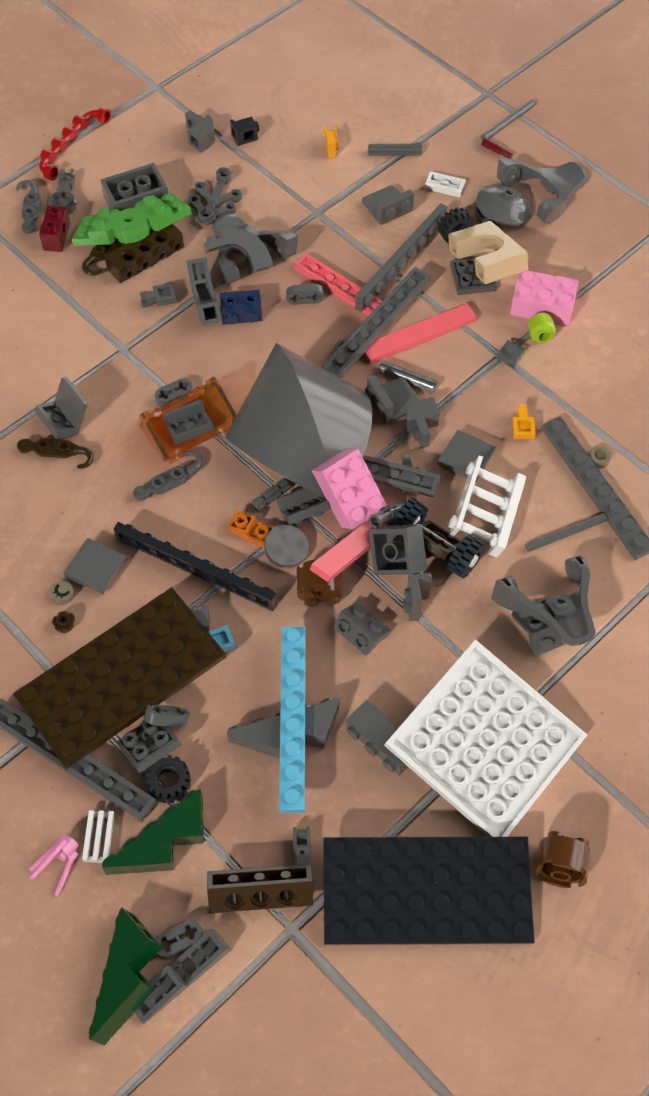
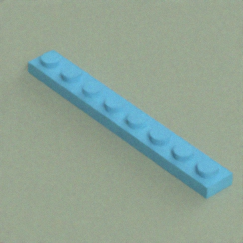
[279,627,305,813]

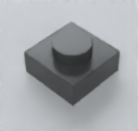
[497,340,526,367]

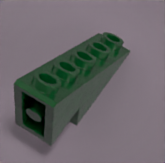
[102,789,204,875]
[89,908,162,1046]

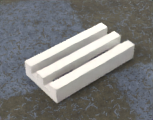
[424,171,466,197]
[82,810,115,863]

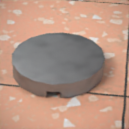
[264,525,309,568]

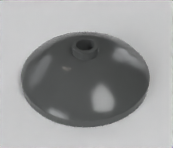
[476,184,532,227]

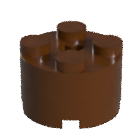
[296,559,343,607]
[535,831,591,888]

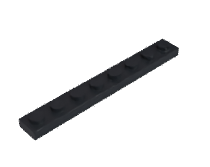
[113,522,277,611]

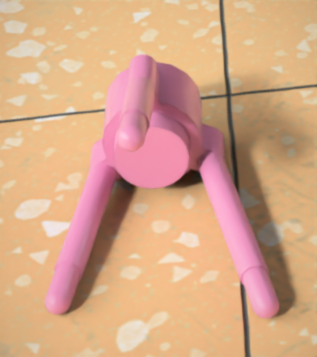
[29,834,79,896]

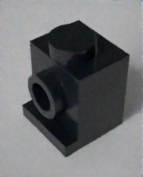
[230,116,260,146]

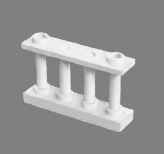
[448,455,527,558]

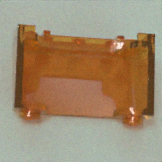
[137,376,237,464]

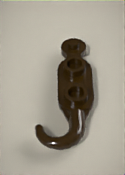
[82,238,123,276]
[17,438,94,469]

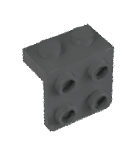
[362,185,414,225]
[365,375,419,424]
[34,377,87,439]
[512,597,565,657]

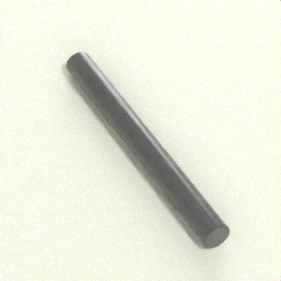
[481,100,535,140]
[525,513,607,552]

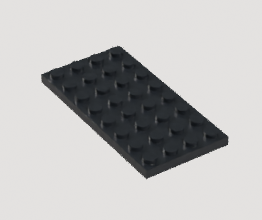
[323,837,535,945]

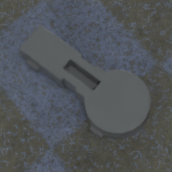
[47,169,77,215]

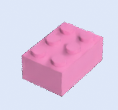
[510,271,579,326]
[311,448,386,530]

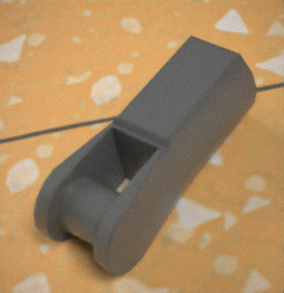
[293,827,312,871]

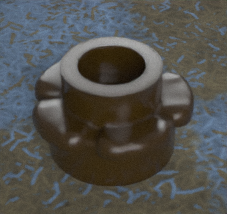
[52,611,75,633]

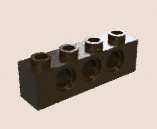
[104,224,184,284]
[207,864,313,913]

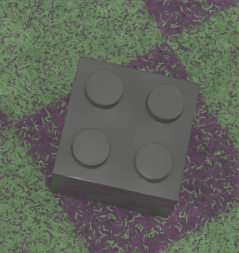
[369,524,427,575]

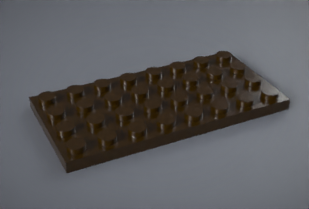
[13,587,227,770]

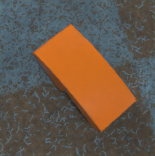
[227,510,275,548]

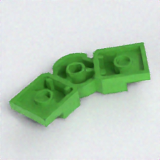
[72,193,192,246]

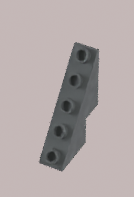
[227,698,340,758]

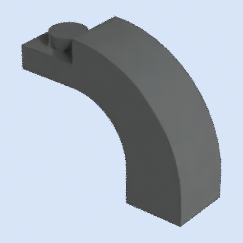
[203,228,273,273]
[186,256,222,325]

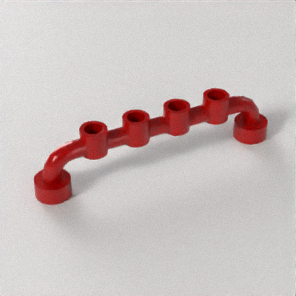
[39,107,111,181]

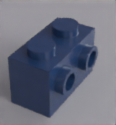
[219,289,262,325]

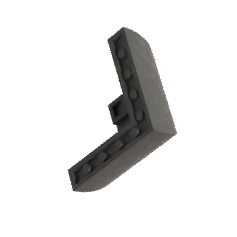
[225,343,372,499]

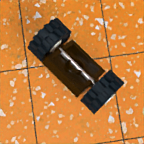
[391,498,485,579]

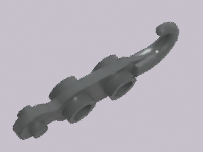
[16,180,42,234]
[133,451,203,501]

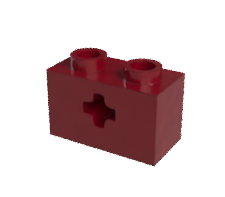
[39,205,70,252]

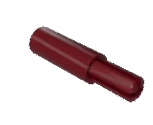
[481,138,513,159]

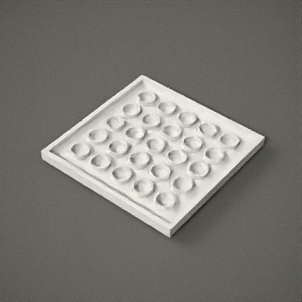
[384,639,587,837]

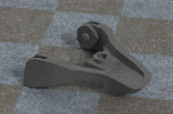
[497,159,588,224]
[212,213,298,284]
[491,555,596,646]

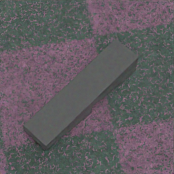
[134,929,231,1024]

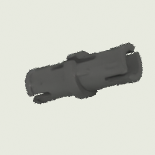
[368,501,404,528]

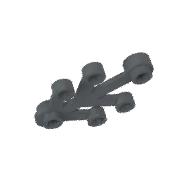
[188,167,242,225]

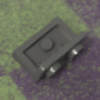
[163,399,214,445]
[276,488,330,525]
[403,572,432,621]
[333,602,391,655]

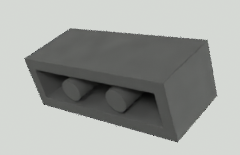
[346,700,408,776]

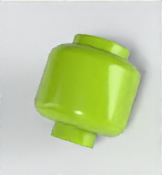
[527,313,556,343]

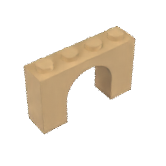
[448,221,529,284]

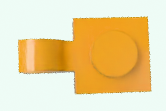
[323,126,339,158]
[512,404,535,439]

